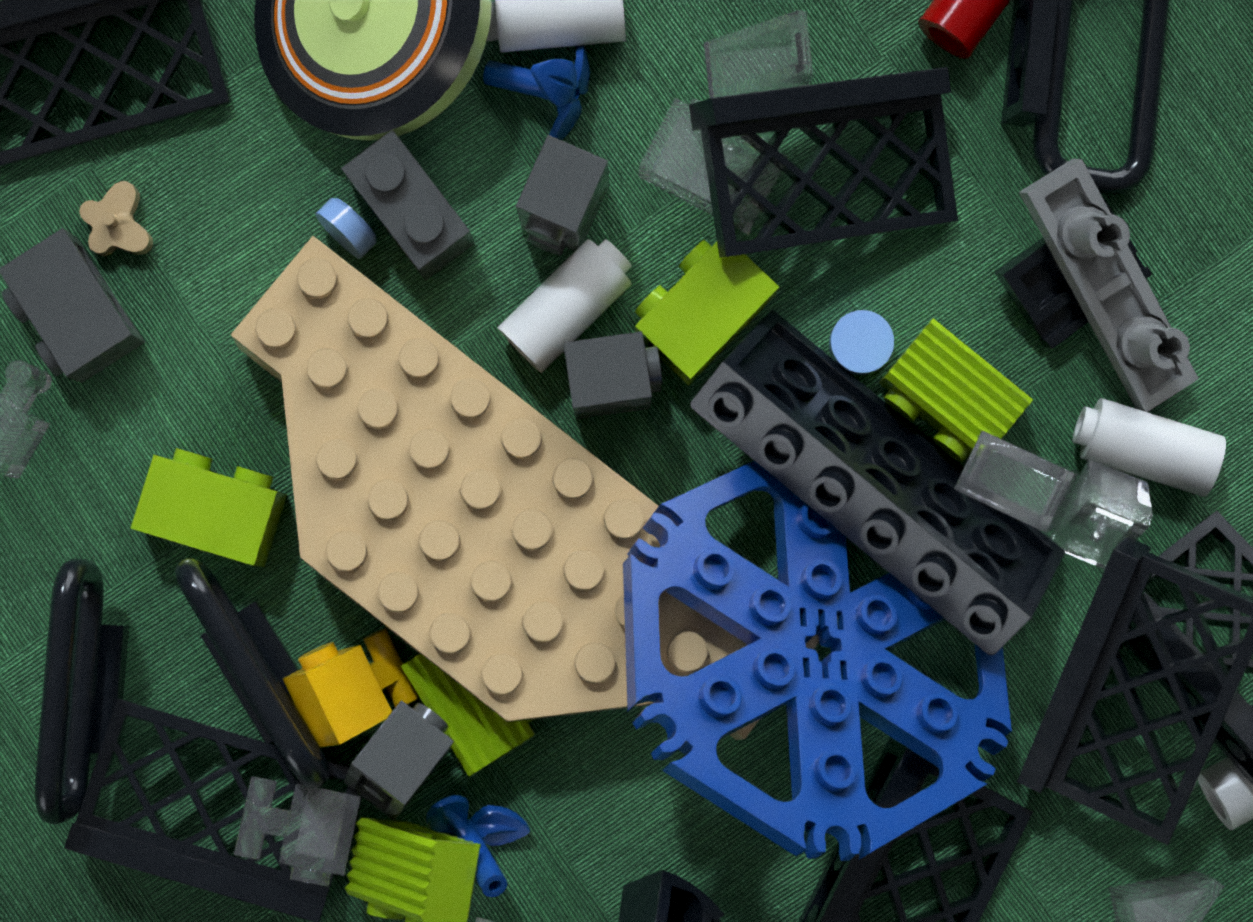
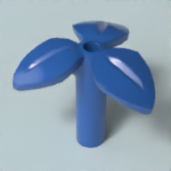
[483,45,590,140]
[426,795,530,897]

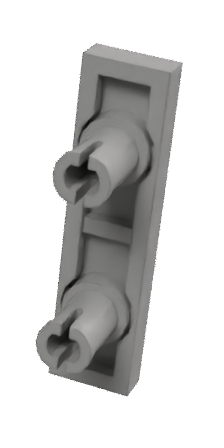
[1019,159,1199,412]

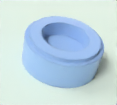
[315,198,376,259]
[829,310,894,375]

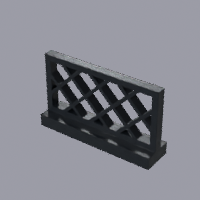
[0,0,232,167]
[689,67,958,258]
[1123,510,1253,785]
[1017,537,1253,845]
[64,699,359,922]
[798,738,1033,922]

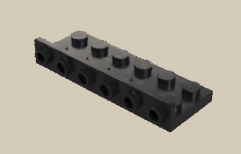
[690,309,1066,655]

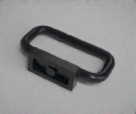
[1001,0,1169,194]
[35,558,129,825]
[175,558,330,788]

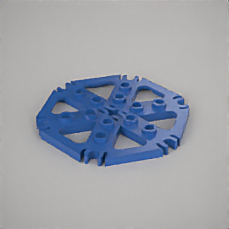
[623,461,1012,861]

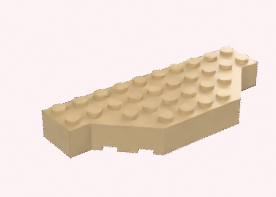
[230,236,819,740]

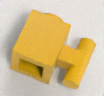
[283,628,419,747]

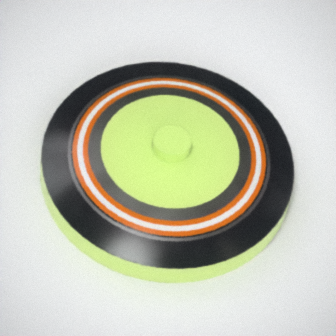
[254,0,492,140]

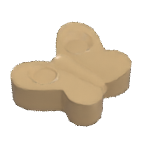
[79,181,153,256]

